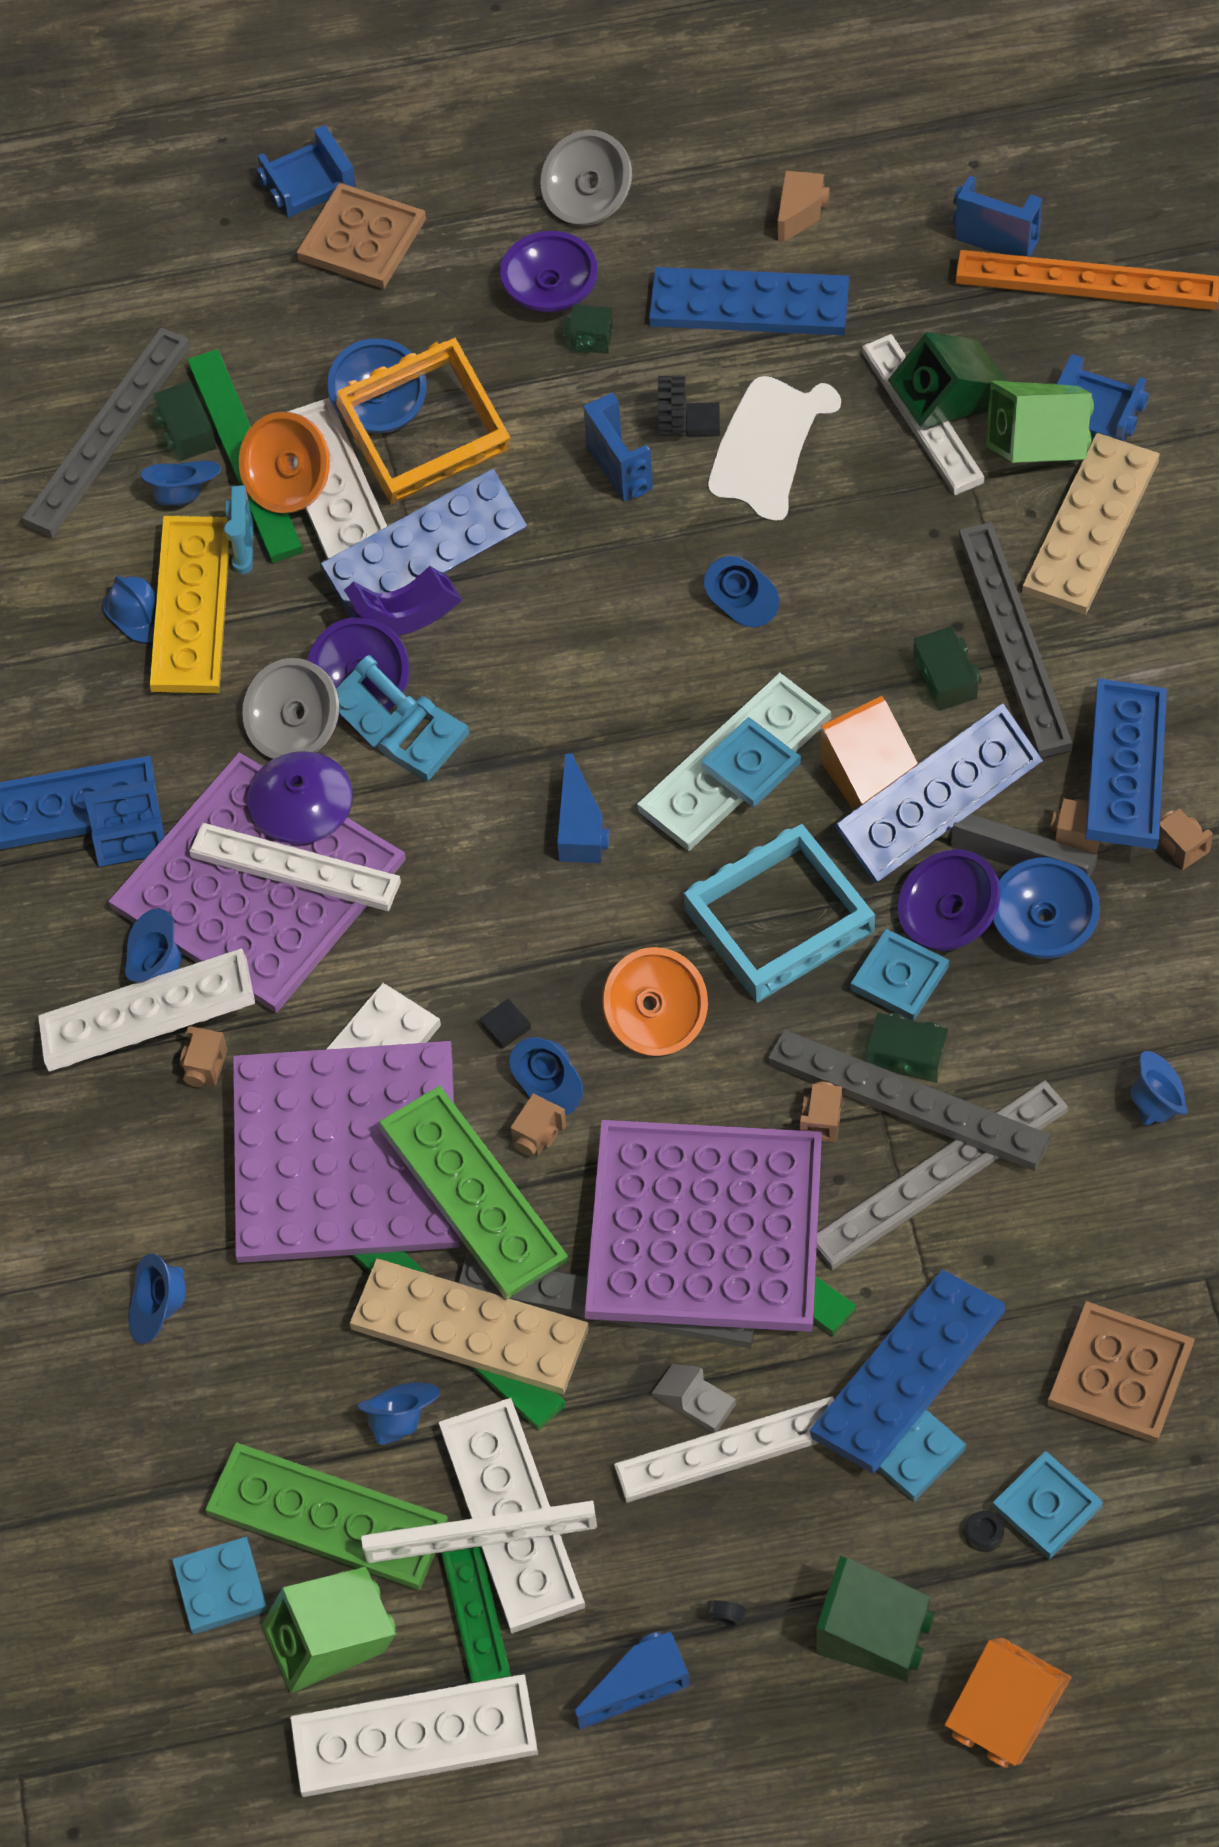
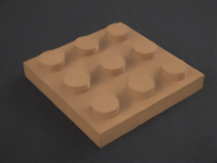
[297,183,426,289]
[1048,1301,1195,1444]

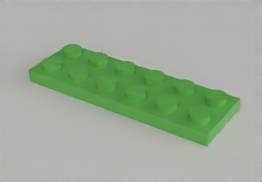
[378,1085,568,1300]
[206,1442,449,1591]

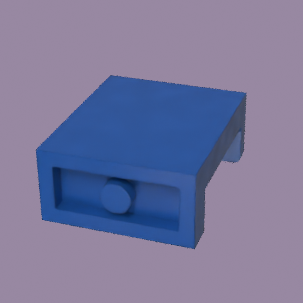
[256,125,356,218]
[952,176,1042,257]
[1057,354,1149,441]
[583,392,653,502]

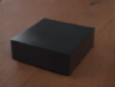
[686,402,720,437]
[480,998,531,1049]

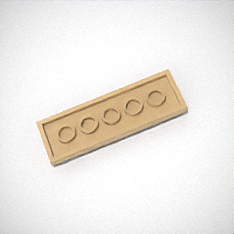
[1022,433,1160,615]
[350,1259,589,1395]

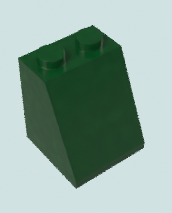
[888,332,1007,428]
[817,1556,935,1682]

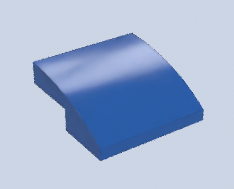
[84,780,165,867]

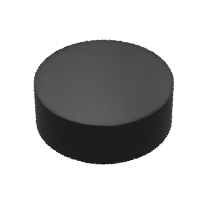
[965,1511,1004,1552]
[705,1600,746,1626]

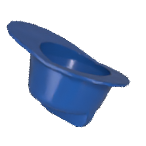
[141,461,221,506]
[704,556,780,627]
[103,575,157,644]
[125,908,181,983]
[509,1037,583,1115]
[1130,1051,1188,1125]
[128,1253,186,1344]
[358,1382,440,1445]

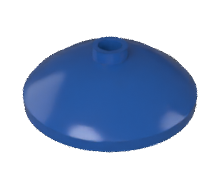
[328,338,427,433]
[993,857,1100,959]

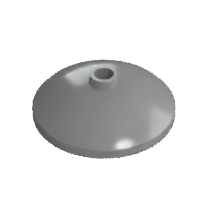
[541,130,632,226]
[243,658,339,759]

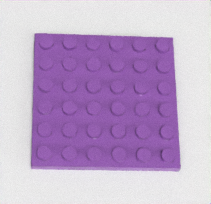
[108,752,406,1013]
[233,1041,460,1263]
[585,1120,822,1332]

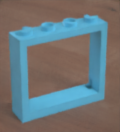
[684,824,875,1003]

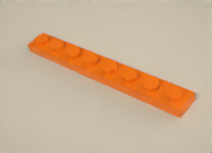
[956,250,1219,310]

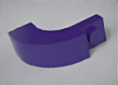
[344,566,462,636]

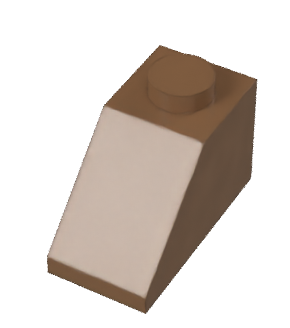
[778,171,830,242]

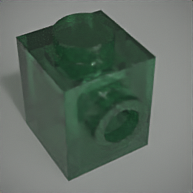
[564,304,613,354]

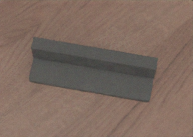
[951,814,1098,878]

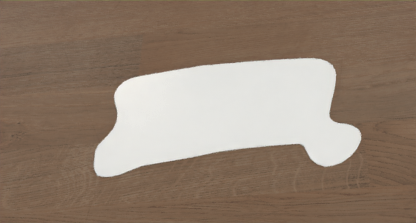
[708,376,841,520]

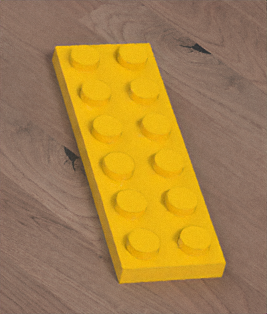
[150,516,230,693]

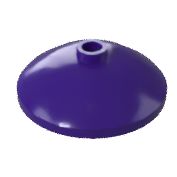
[500,231,598,312]
[308,617,410,719]
[248,751,353,844]
[898,849,1000,951]

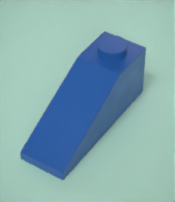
[557,754,610,863]
[575,1631,690,1730]

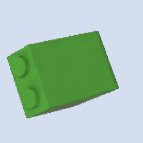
[986,381,1094,463]
[261,1567,396,1693]

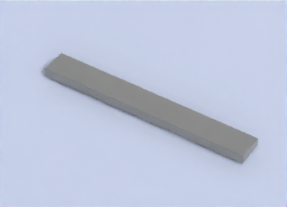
[816,1080,1068,1271]

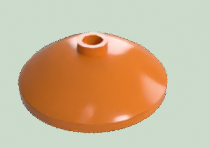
[239,412,330,513]
[602,947,708,1056]

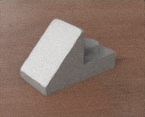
[651,1364,736,1433]

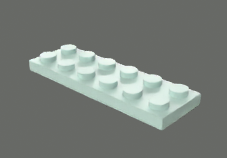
[637,673,831,851]

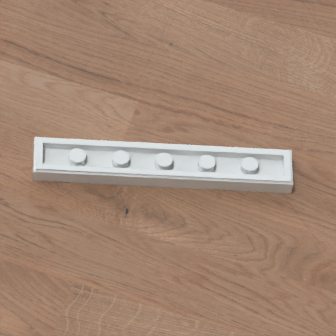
[862,334,984,496]
[190,822,401,912]
[614,1396,834,1503]
[361,1501,597,1563]

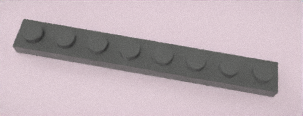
[22,328,190,538]
[959,522,1073,758]
[768,1030,1051,1171]
[459,1255,755,1349]

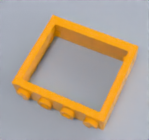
[336,338,510,505]

